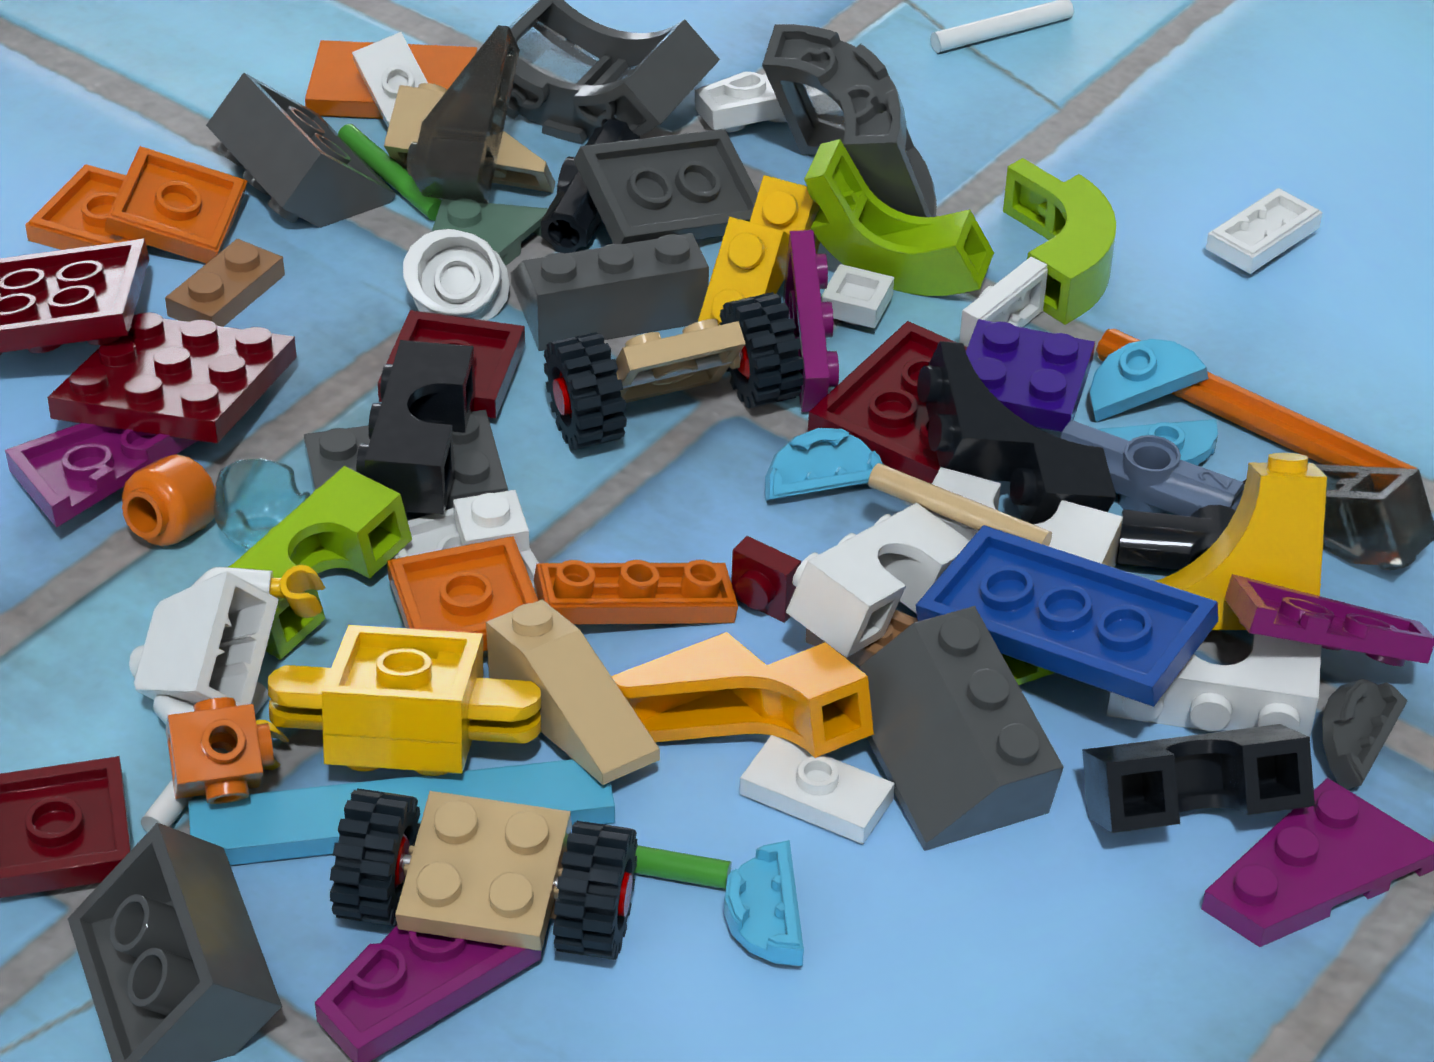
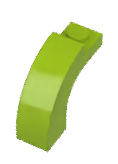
[804,139,994,296]
[1003,158,1116,325]

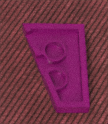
[783,230,839,412]
[5,423,197,528]
[1224,574,1434,667]
[1201,778,1434,947]
[315,926,541,1062]

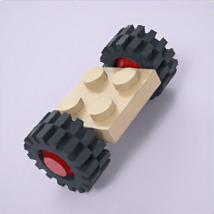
[544,292,804,450]
[330,788,638,960]

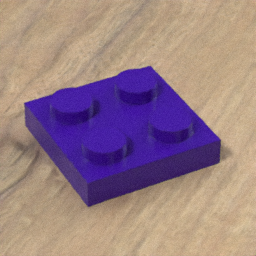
[966,319,1095,432]

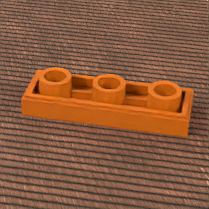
[533,560,738,624]

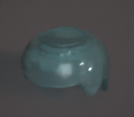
[213,458,310,550]

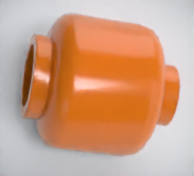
[122,454,217,547]

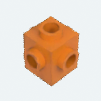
[166,697,274,804]

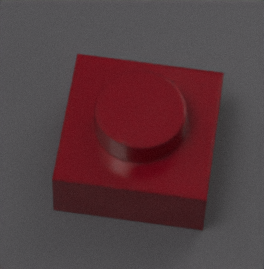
[731,536,801,623]

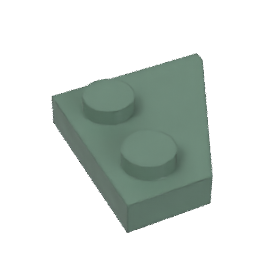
[432,199,548,265]

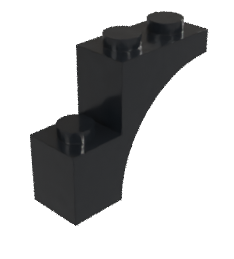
[917,341,1116,524]

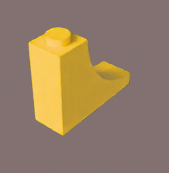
[1156,453,1327,630]

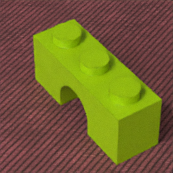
[228,466,412,660]

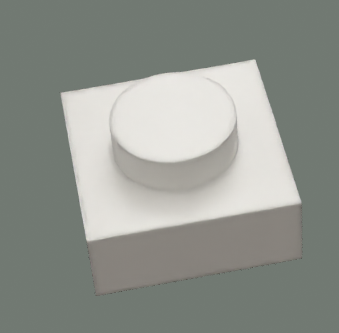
[821,264,894,328]
[453,490,530,552]

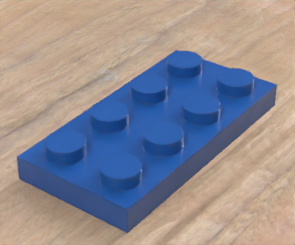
[916,525,1218,707]

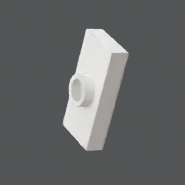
[352,32,428,127]
[1206,188,1322,274]
[959,257,1048,347]
[739,735,895,844]

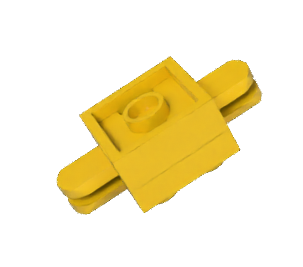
[268,625,541,776]

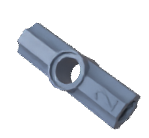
[1060,420,1245,516]

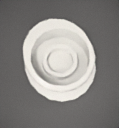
[403,229,510,321]

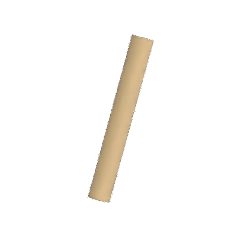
[868,463,1052,546]

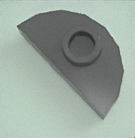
[1322,679,1408,789]

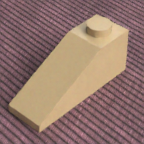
[384,83,555,193]
[486,599,660,785]

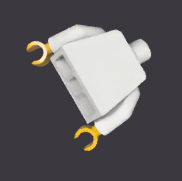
[129,564,325,770]

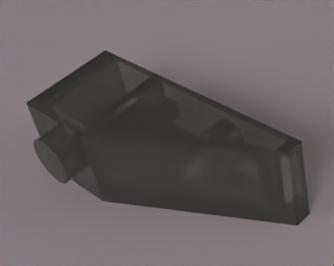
[407,25,520,204]
[1243,462,1434,570]

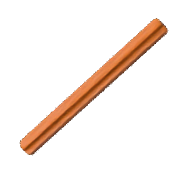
[1096,329,1421,502]

